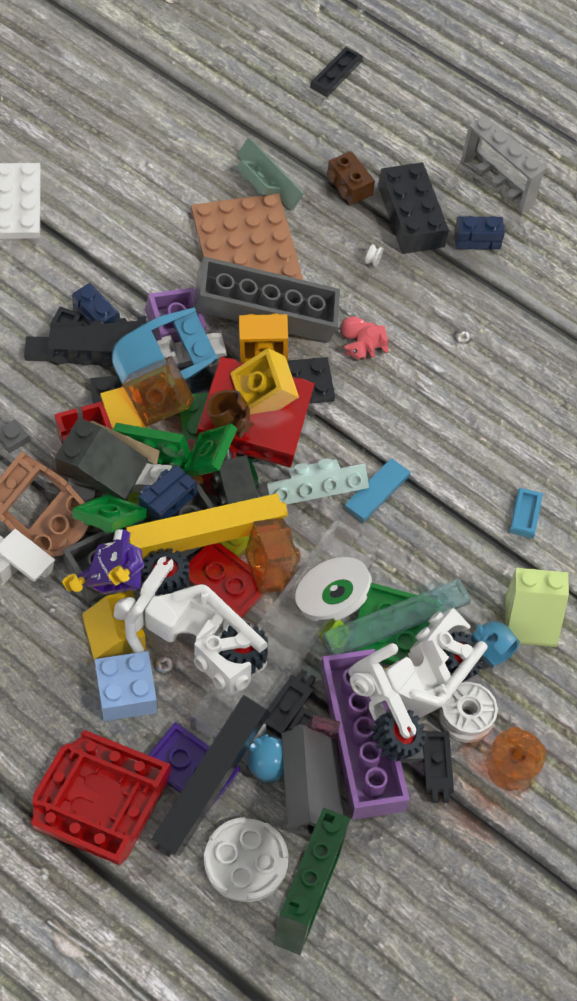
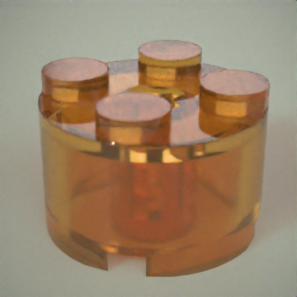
[486,727,546,791]

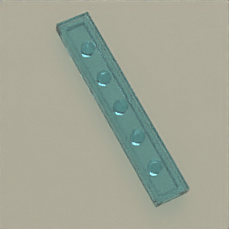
[322,579,472,655]

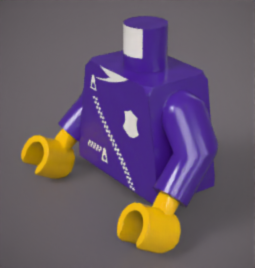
[62,529,144,595]

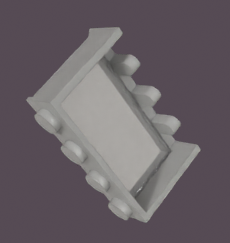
[461,115,547,214]

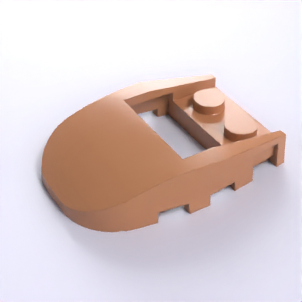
[0,451,89,557]

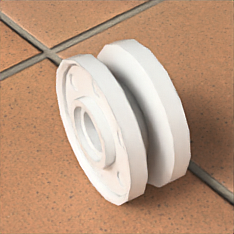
[438,682,498,743]

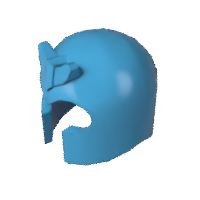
[471,621,520,669]
[247,734,284,783]

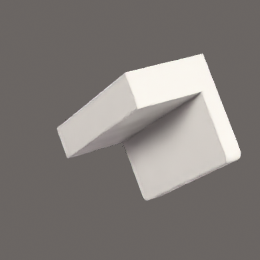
[0,529,55,581]

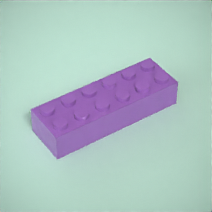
[320,649,410,820]

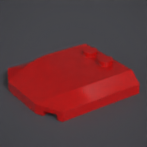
[31,730,171,866]

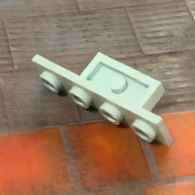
[267,458,369,505]

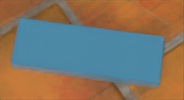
[344,458,411,523]

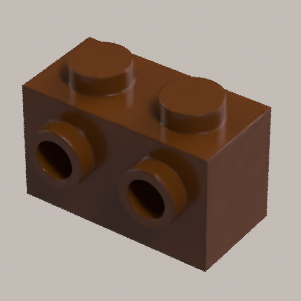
[327,151,375,205]

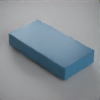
[509,487,543,539]

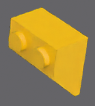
[230,348,299,415]
[82,590,146,662]

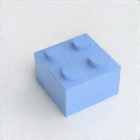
[95,651,157,721]

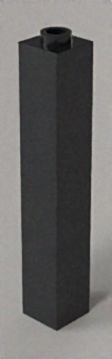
[151,694,270,857]

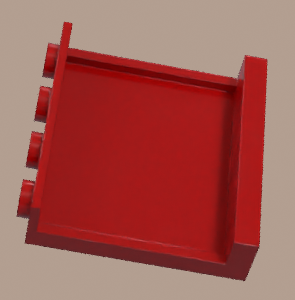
[196,357,315,468]

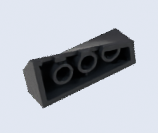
[48,316,146,367]

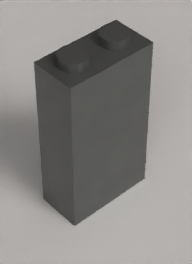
[282,725,343,837]

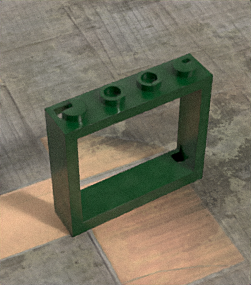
[274,807,351,956]

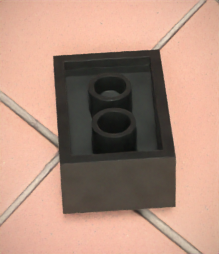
[55,417,148,501]

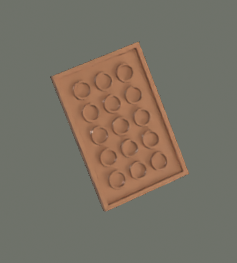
[191,193,303,280]

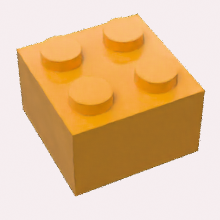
[239,313,288,363]

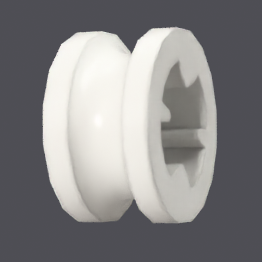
[365,244,383,267]

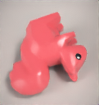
[340,316,389,360]

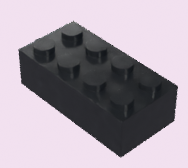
[378,162,449,254]

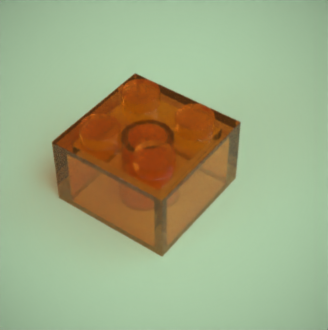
[122,355,194,427]
[245,518,301,594]

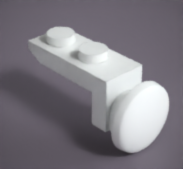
[157,333,227,370]

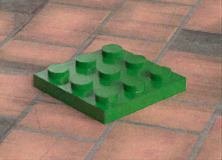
[348,582,443,665]

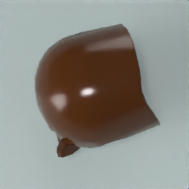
[206,389,254,438]

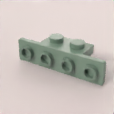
[237,138,304,210]

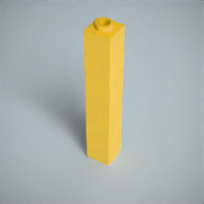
[126,493,288,560]

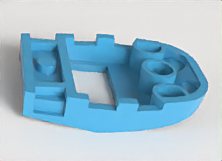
[112,307,218,396]

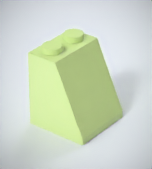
[505,568,569,647]

